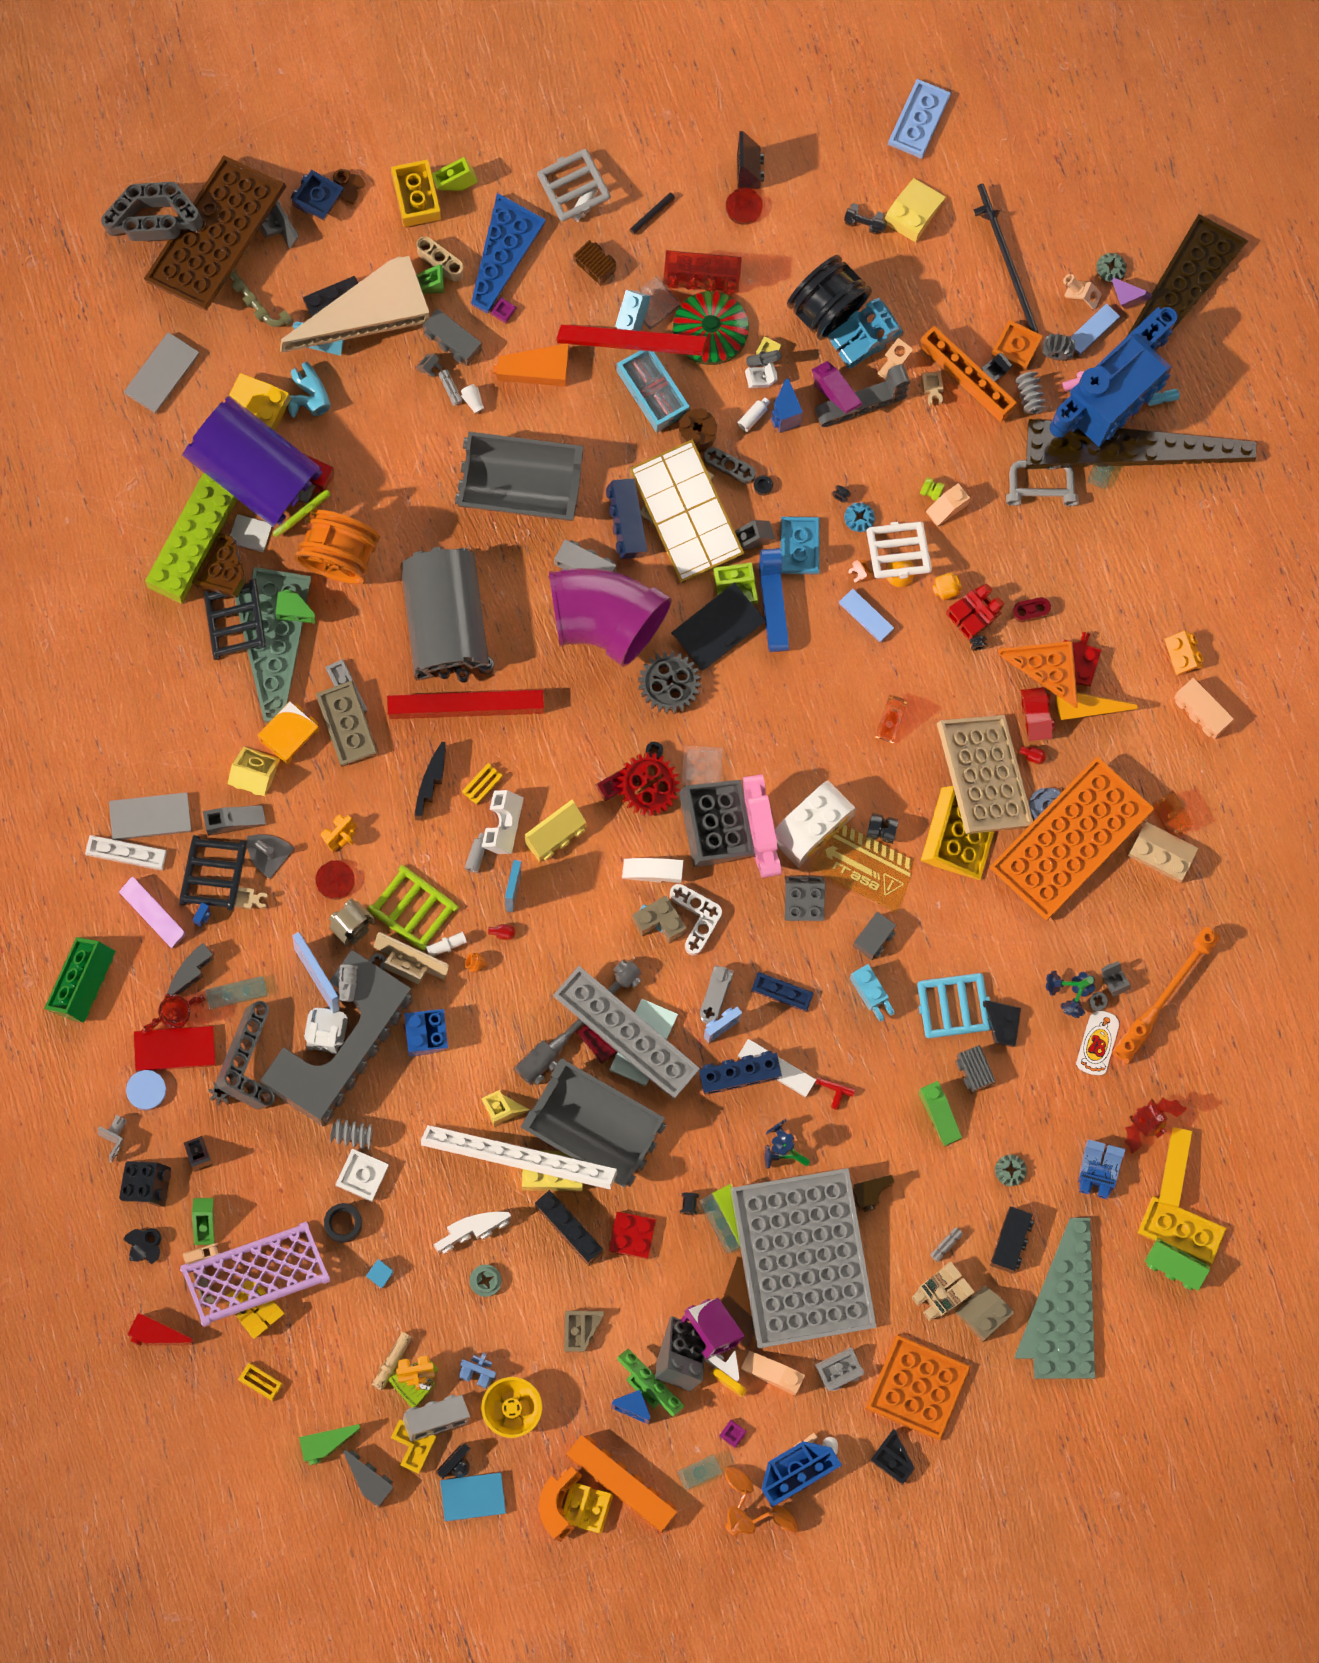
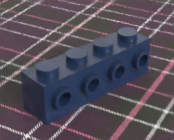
[606,478,648,559]
[699,1051,783,1095]

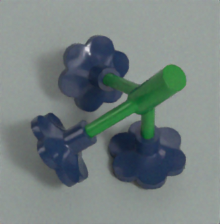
[1046,971,1095,1018]
[764,1118,810,1169]

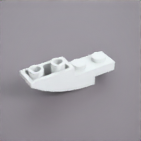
[434,1212,511,1254]

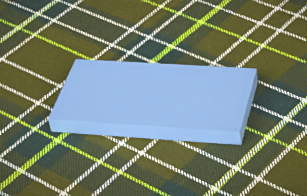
[888,79,951,159]
[292,932,340,1013]

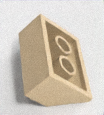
[1128,822,1198,883]

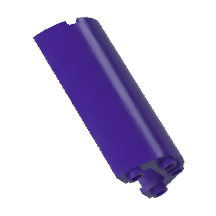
[182,395,322,527]

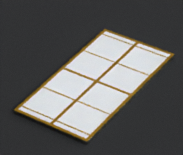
[629,439,744,583]

